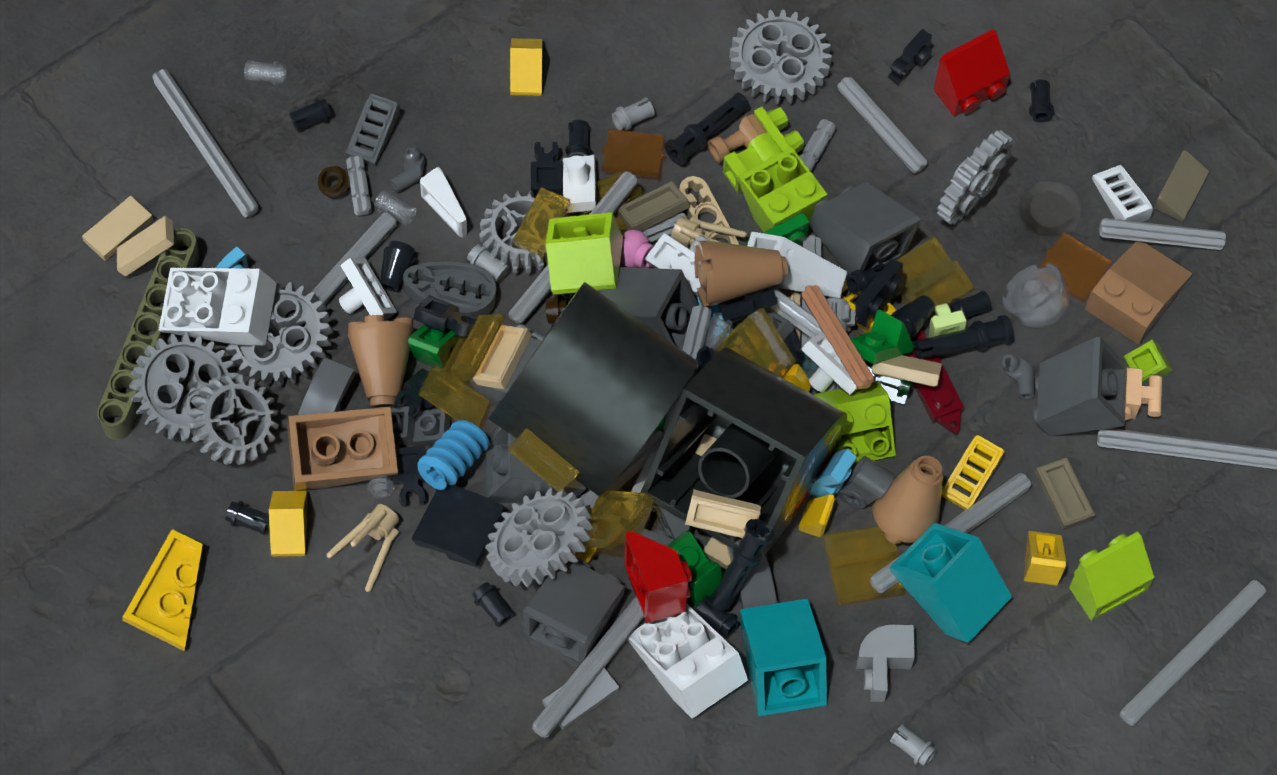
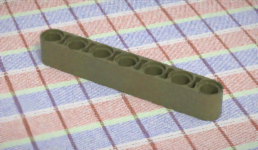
[97,228,200,440]

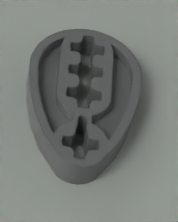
[403,261,496,321]

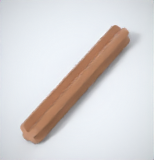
[801,285,874,389]

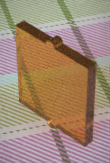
[602,129,664,177]
[1035,232,1112,303]

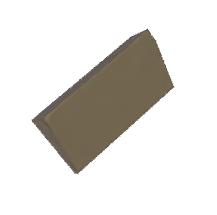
[1154,150,1209,222]

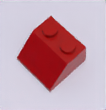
[933,29,1010,117]
[624,531,692,624]

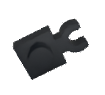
[888,29,932,84]
[531,142,563,196]
[718,286,777,321]
[413,295,477,337]
[394,368,449,417]
[393,446,425,507]

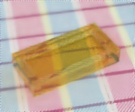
[513,188,570,257]
[418,365,490,426]
[507,428,579,492]

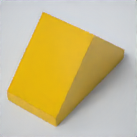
[510,38,543,96]
[269,491,308,557]
[1024,531,1066,585]

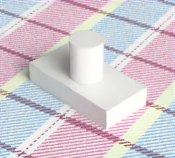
[563,155,597,213]
[645,233,703,297]
[339,257,397,320]
[801,332,858,395]

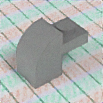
[856,625,915,702]

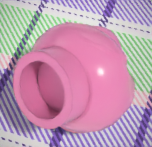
[620,230,654,268]

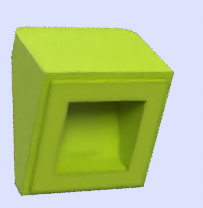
[1124,340,1173,384]

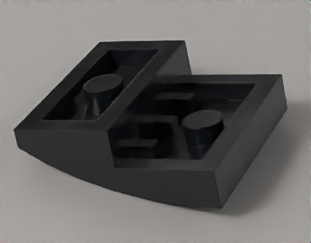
[411,484,507,567]

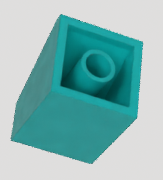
[889,523,1012,643]
[740,598,827,717]

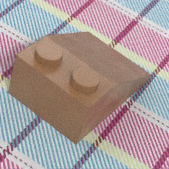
[1085,241,1193,345]
[287,407,398,491]

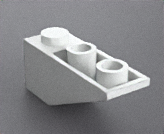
[747,231,847,298]

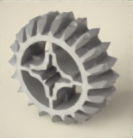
[479,190,563,276]
[187,374,279,465]

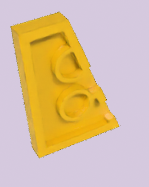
[122,529,203,651]

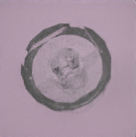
[1002,263,1070,329]

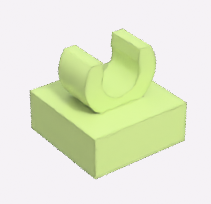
[928,303,966,338]

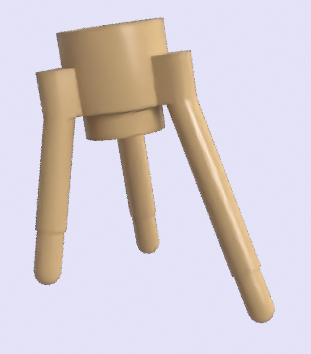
[671,216,747,250]
[326,504,399,592]

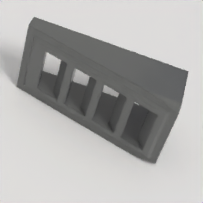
[346,94,400,166]

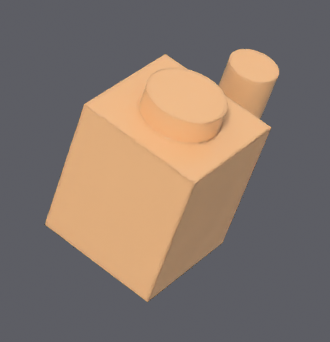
[1125,368,1163,420]

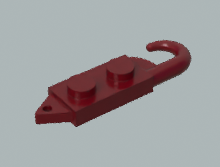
[907,329,964,435]

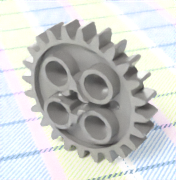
[729,10,832,104]
[937,130,1015,225]
[226,282,333,386]
[129,333,238,442]
[485,488,593,587]

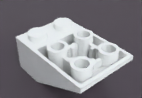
[159,268,277,345]
[627,603,748,718]

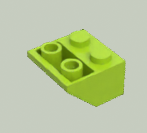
[738,147,828,232]
[546,212,623,295]
[814,381,896,465]
[1069,531,1154,621]

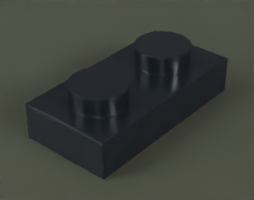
[855,258,905,328]

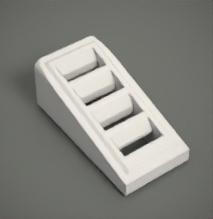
[1092,165,1153,222]
[420,167,467,238]

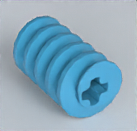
[417,420,490,490]

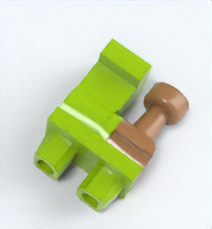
[707,107,804,194]

